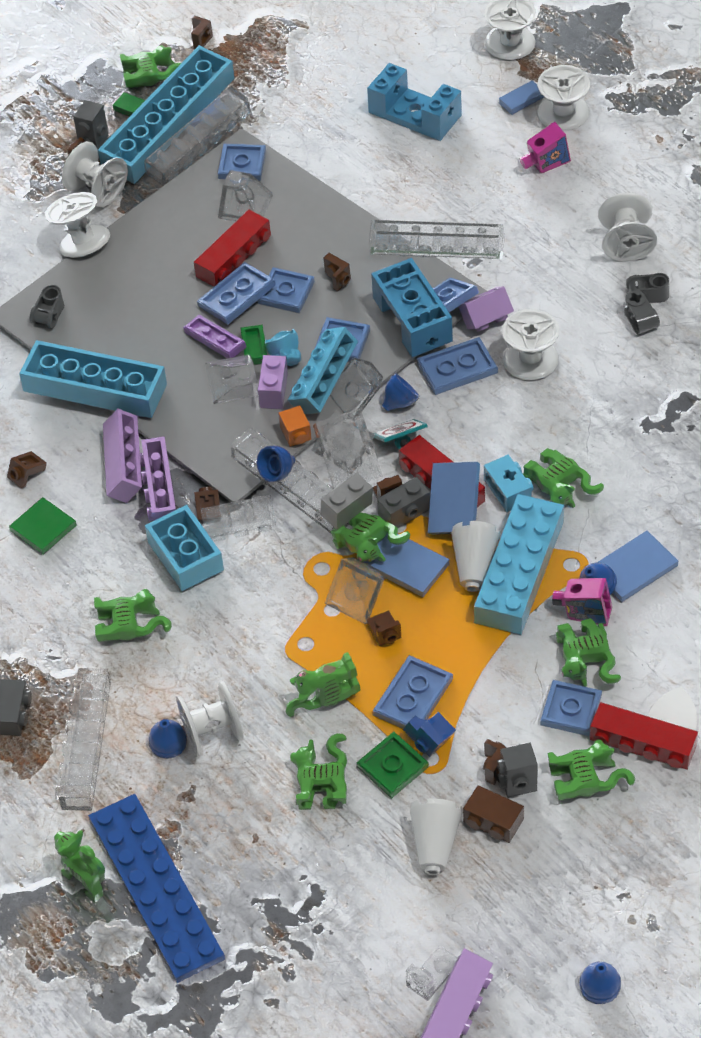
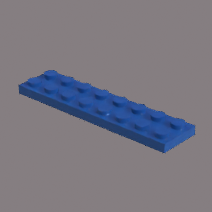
[88,794,225,983]

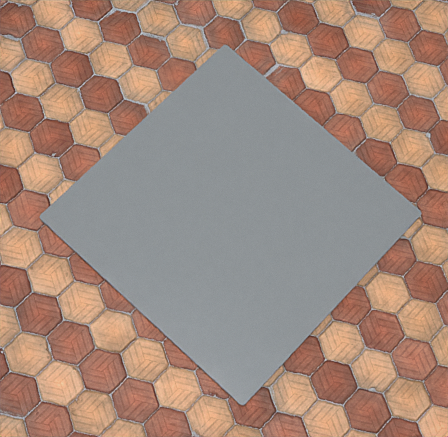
[0,129,487,504]

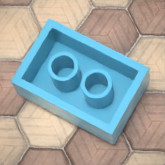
[145,505,224,591]

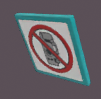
[372,419,428,449]

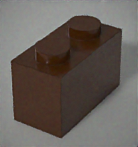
[463,785,524,843]

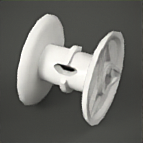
[484,0,536,60]
[537,65,590,131]
[62,141,128,207]
[45,192,110,258]
[598,193,657,262]
[502,309,559,380]
[176,680,243,756]

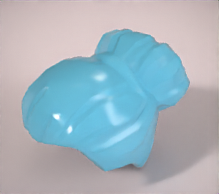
[265,329,301,366]

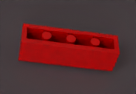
[194,209,271,287]
[399,435,485,508]
[590,702,698,770]

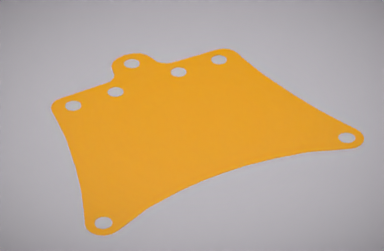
[285,515,589,774]

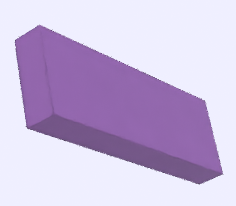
[183,315,246,360]

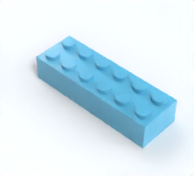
[19,340,167,418]
[474,494,564,635]

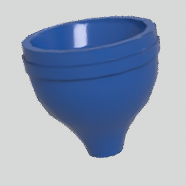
[382,373,420,412]
[256,446,295,482]
[579,562,617,595]
[149,719,187,759]
[579,961,621,1004]

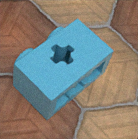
[484,454,534,512]

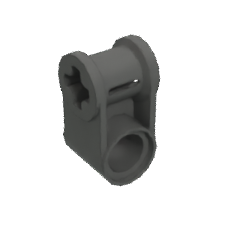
[626,273,669,303]
[30,285,65,328]
[624,290,660,334]

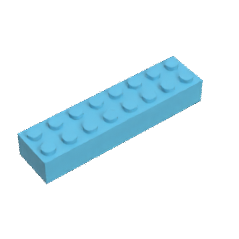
[98,45,235,184]

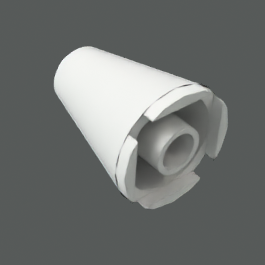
[452,521,500,592]
[410,798,462,875]

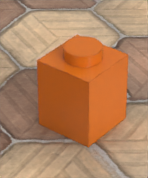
[278,405,312,447]

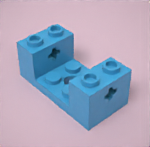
[367,63,462,141]
[371,258,453,357]

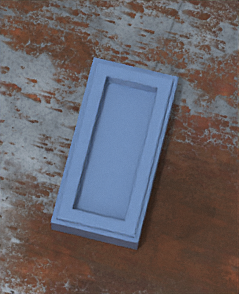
[499,80,544,115]

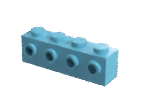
[288,327,358,414]

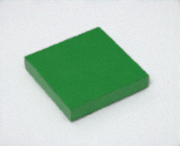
[9,497,77,555]
[356,731,429,798]

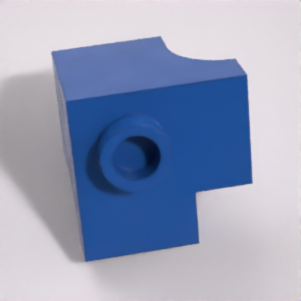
[403,712,456,757]

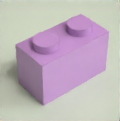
[458,286,514,332]
[258,355,288,409]

